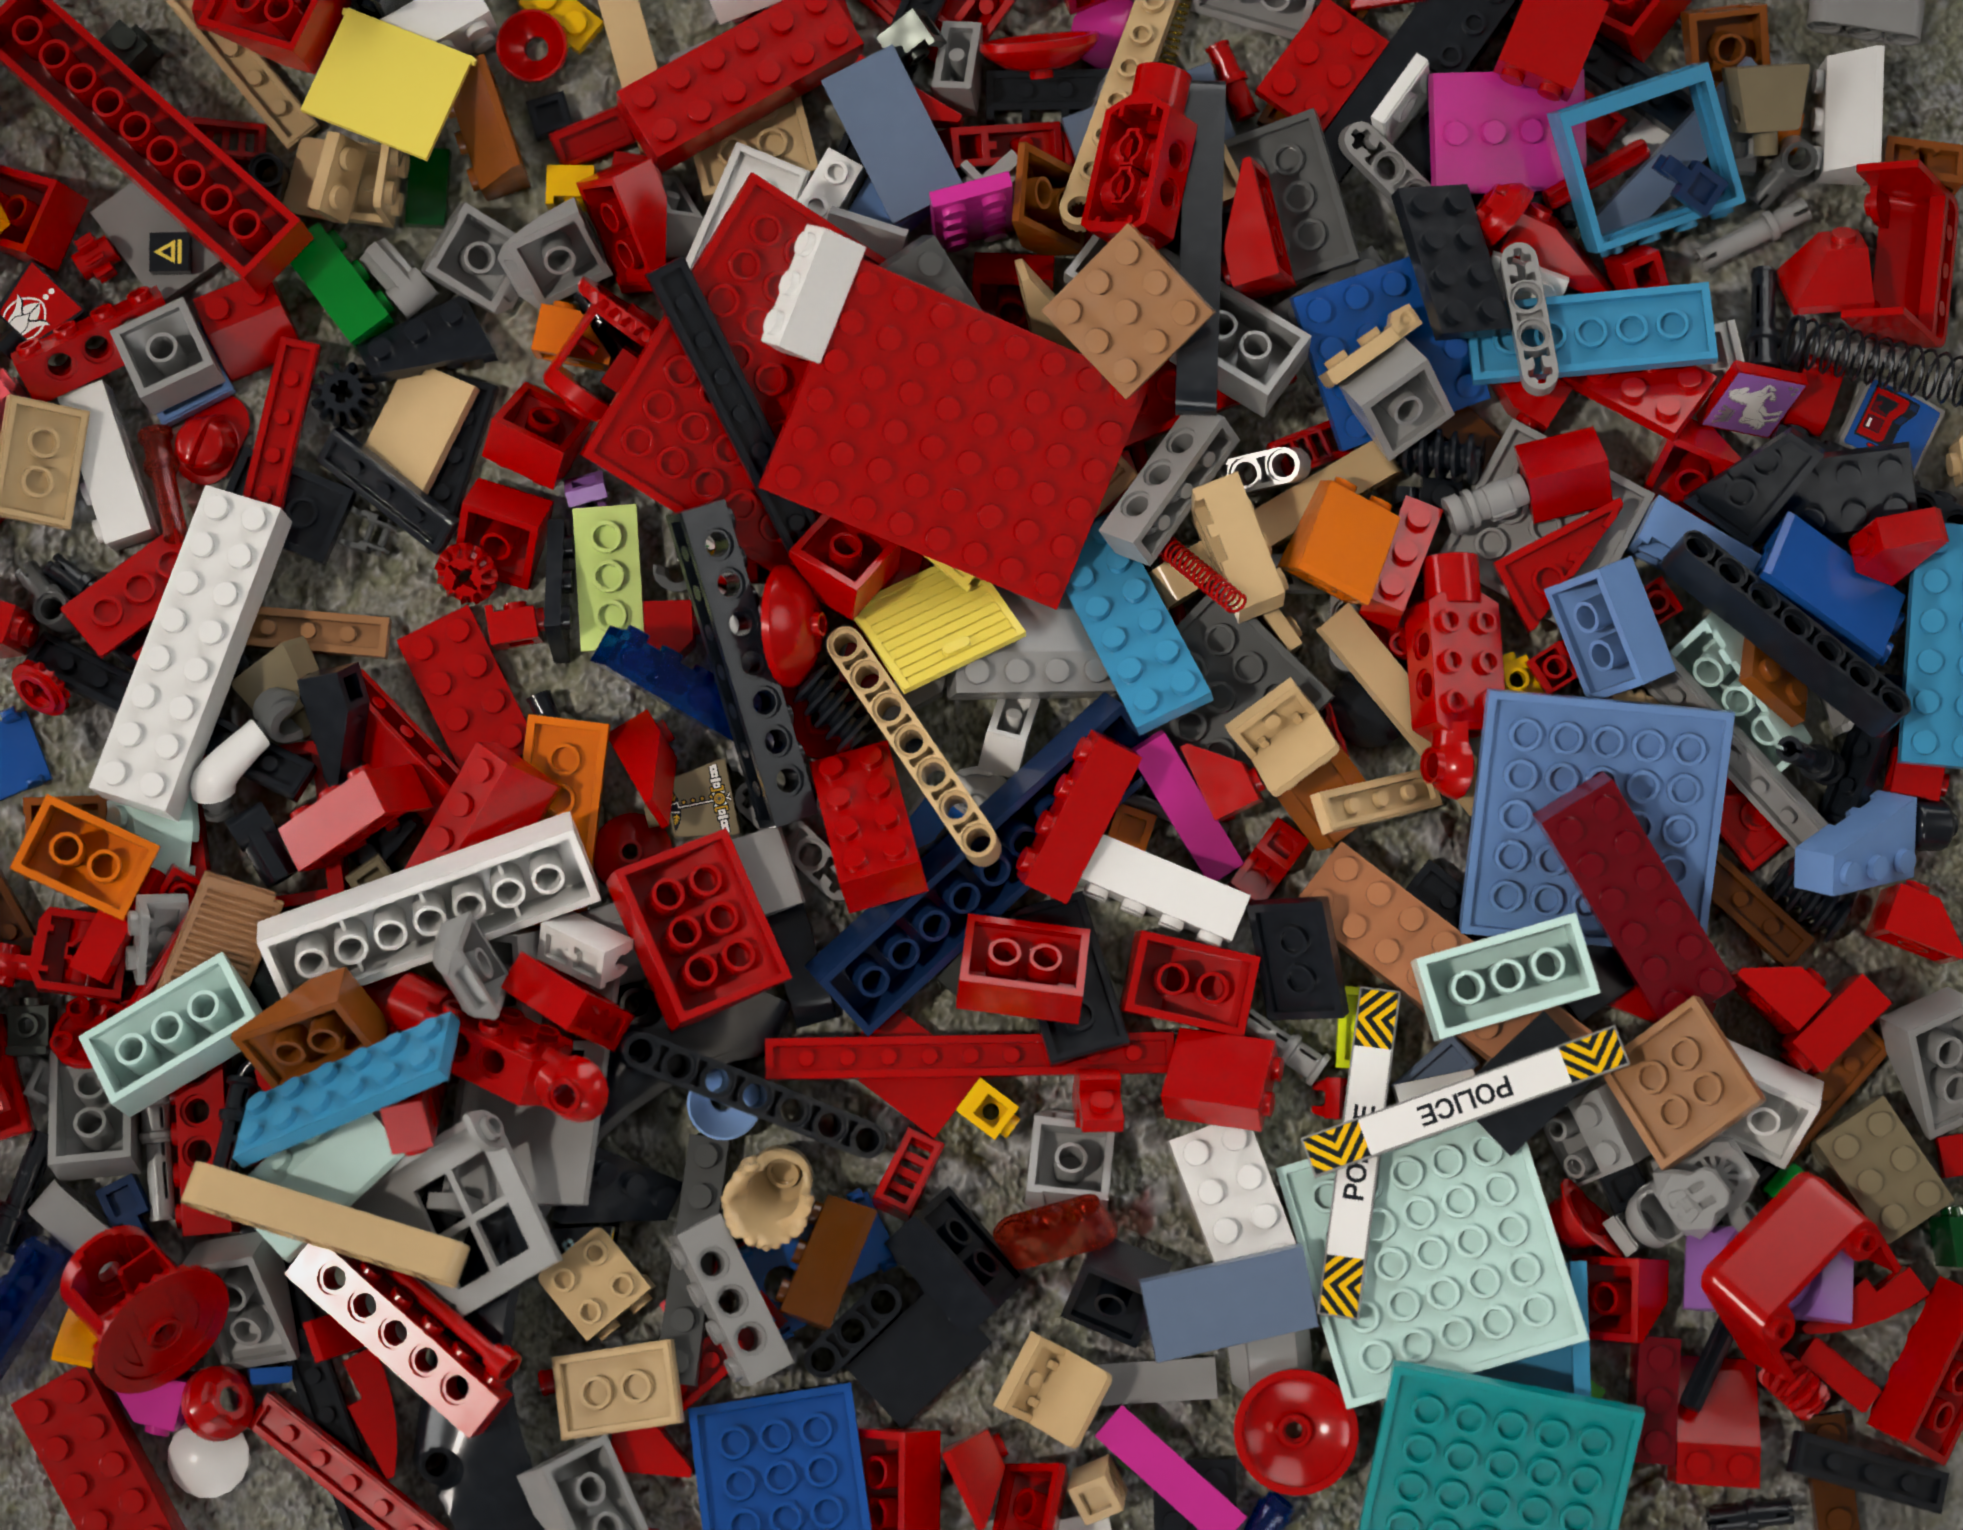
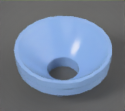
[687,1067,760,1140]

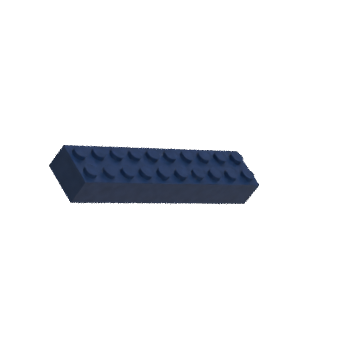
[804,692,1149,1037]

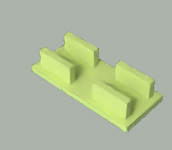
[572,504,644,652]

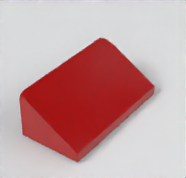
[1798,1337,1881,1413]

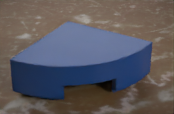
[247,1365,293,1385]

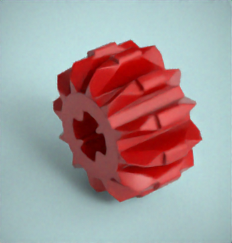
[1757,1350,1831,1421]

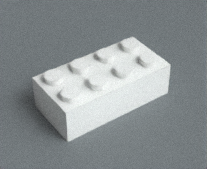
[327,0,499,55]
[1078,834,1251,947]
[1167,1125,1296,1263]

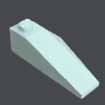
[106,792,200,876]

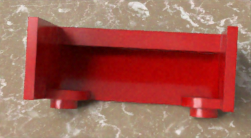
[1841,159,1959,348]
[1701,1172,1902,1384]

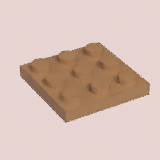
[1041,223,1216,400]
[1602,995,1767,1171]

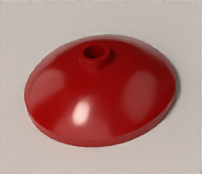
[979,31,1098,79]
[761,564,827,687]
[1233,1369,1359,1496]

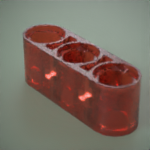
[993,1194,1118,1269]

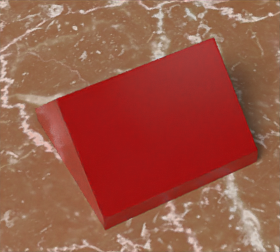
[1514,426,1613,524]
[992,1463,1069,1530]

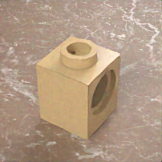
[1067,1454,1128,1526]

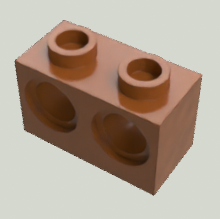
[1881,135,1963,196]

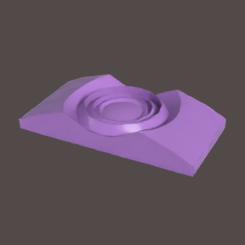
[1682,1226,1854,1324]

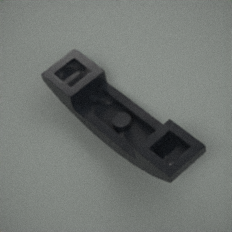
[766,864,837,1029]

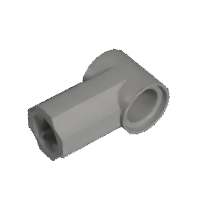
[359,237,438,320]

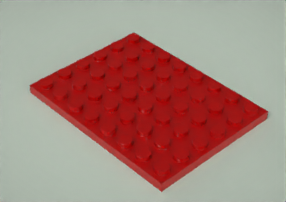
[580,172,887,572]
[758,259,1150,610]

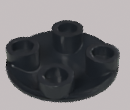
[1330,673,1401,748]

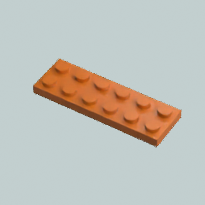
[523,714,611,926]

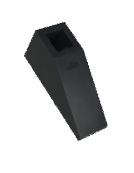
[296,662,370,788]

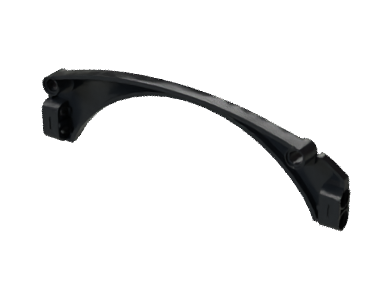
[412,983,791,1530]

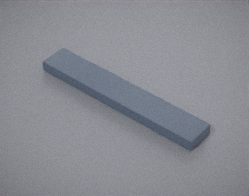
[1596,57,1757,257]

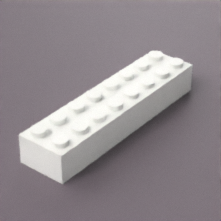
[89,485,292,822]
[257,811,601,999]

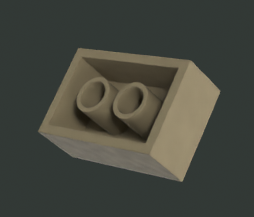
[1807,1096,1955,1245]

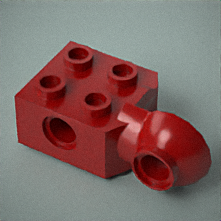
[0,907,125,1002]

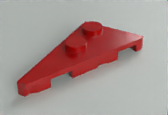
[1492,497,1623,633]

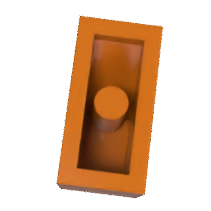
[531,301,613,373]

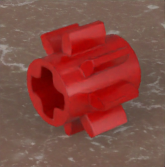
[71,232,122,284]

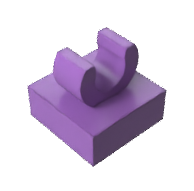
[564,470,608,508]

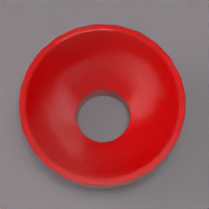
[496,9,569,83]
[1475,183,1534,248]
[181,1365,255,1442]

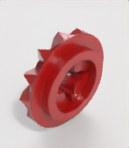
[434,543,498,605]
[12,659,71,716]

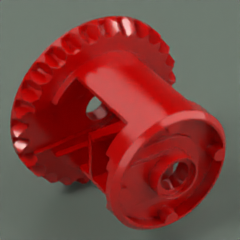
[542,276,660,423]
[60,1225,229,1394]

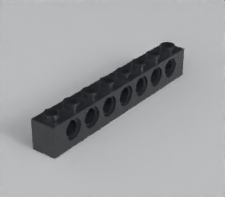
[665,499,819,828]

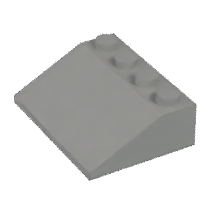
[946,584,1116,700]

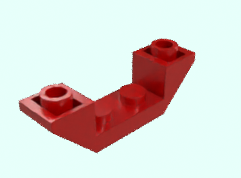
[1525,576,1684,694]

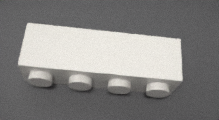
[57,380,160,551]

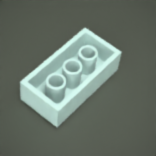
[1410,913,1601,1041]

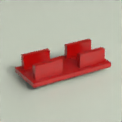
[60,523,187,659]

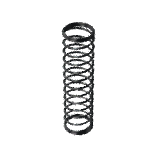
[1780,314,1963,408]

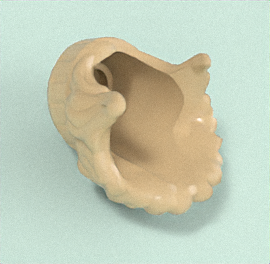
[720,1145,815,1252]

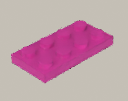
[929,171,1013,253]

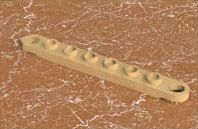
[1059,0,1180,232]

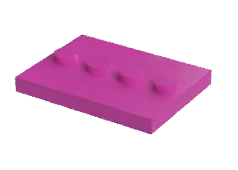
[1428,69,1587,195]

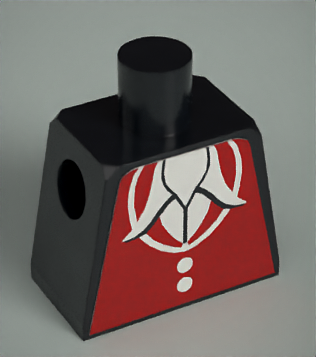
[0,259,90,360]

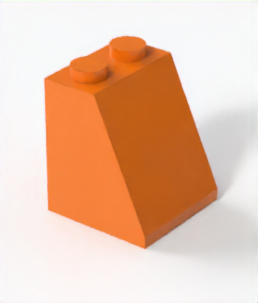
[1277,477,1401,605]

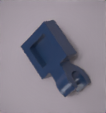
[1652,154,1729,217]
[95,1173,156,1242]

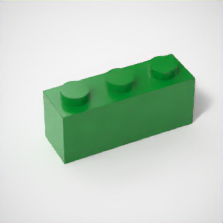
[290,222,396,352]

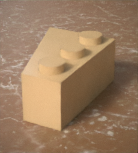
[1191,471,1289,624]

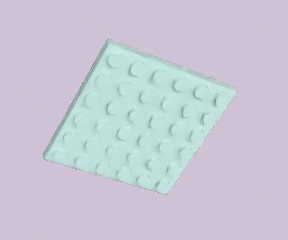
[1275,1121,1589,1410]

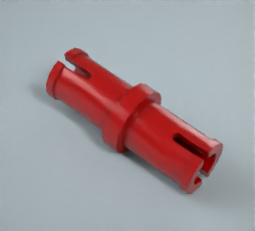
[1205,39,1260,123]

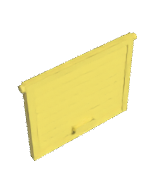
[301,7,477,161]
[854,565,1026,695]

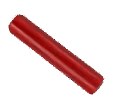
[1542,139,1651,210]

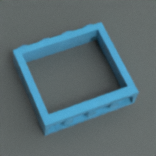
[1547,62,1746,258]

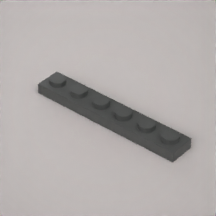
[660,1134,732,1386]

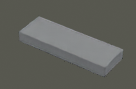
[1094,1356,1218,1406]

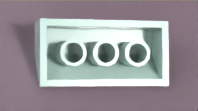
[78,952,262,1117]
[247,1109,405,1263]

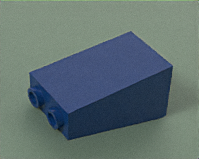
[1753,511,1905,667]

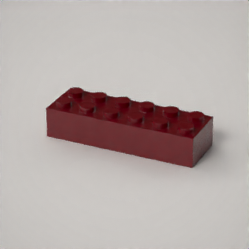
[1532,771,1738,1021]

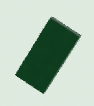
[405,148,452,229]

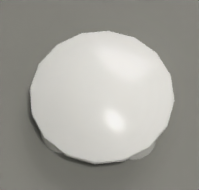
[168,1423,251,1498]

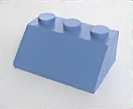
[1544,556,1677,699]

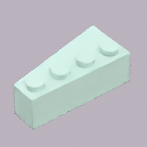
[1669,611,1813,772]

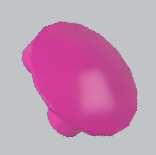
[1071,0,1134,69]

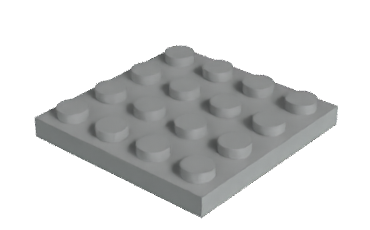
[1439,418,1655,626]

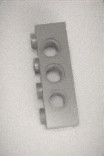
[1098,414,1240,567]
[668,1213,795,1386]

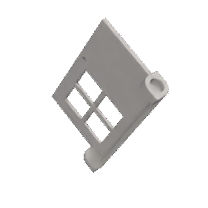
[426,977,620,1217]
[350,1110,563,1341]

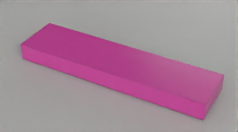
[1131,729,1244,881]
[1094,1404,1247,1530]

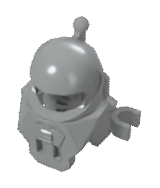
[1625,1137,1760,1248]

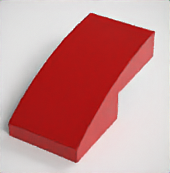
[1227,817,1309,903]

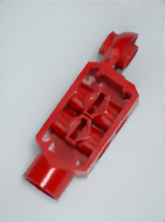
[1081,62,1198,250]
[1404,552,1505,800]
[384,972,609,1123]

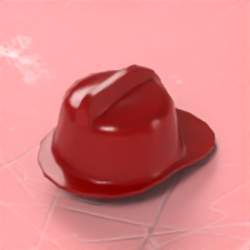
[174,396,250,485]
[1547,1179,1626,1258]

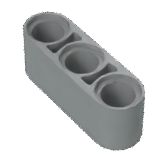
[1806,0,1926,46]
[1216,447,1311,494]
[27,1178,113,1274]

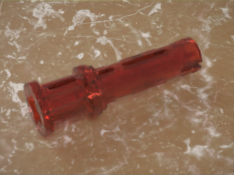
[137,424,188,544]

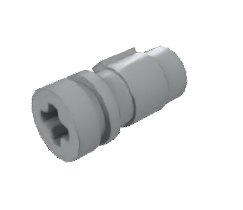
[1441,474,1530,536]

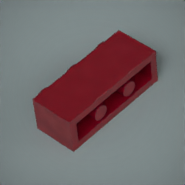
[1628,1335,1681,1465]

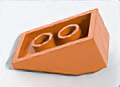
[9,794,161,921]

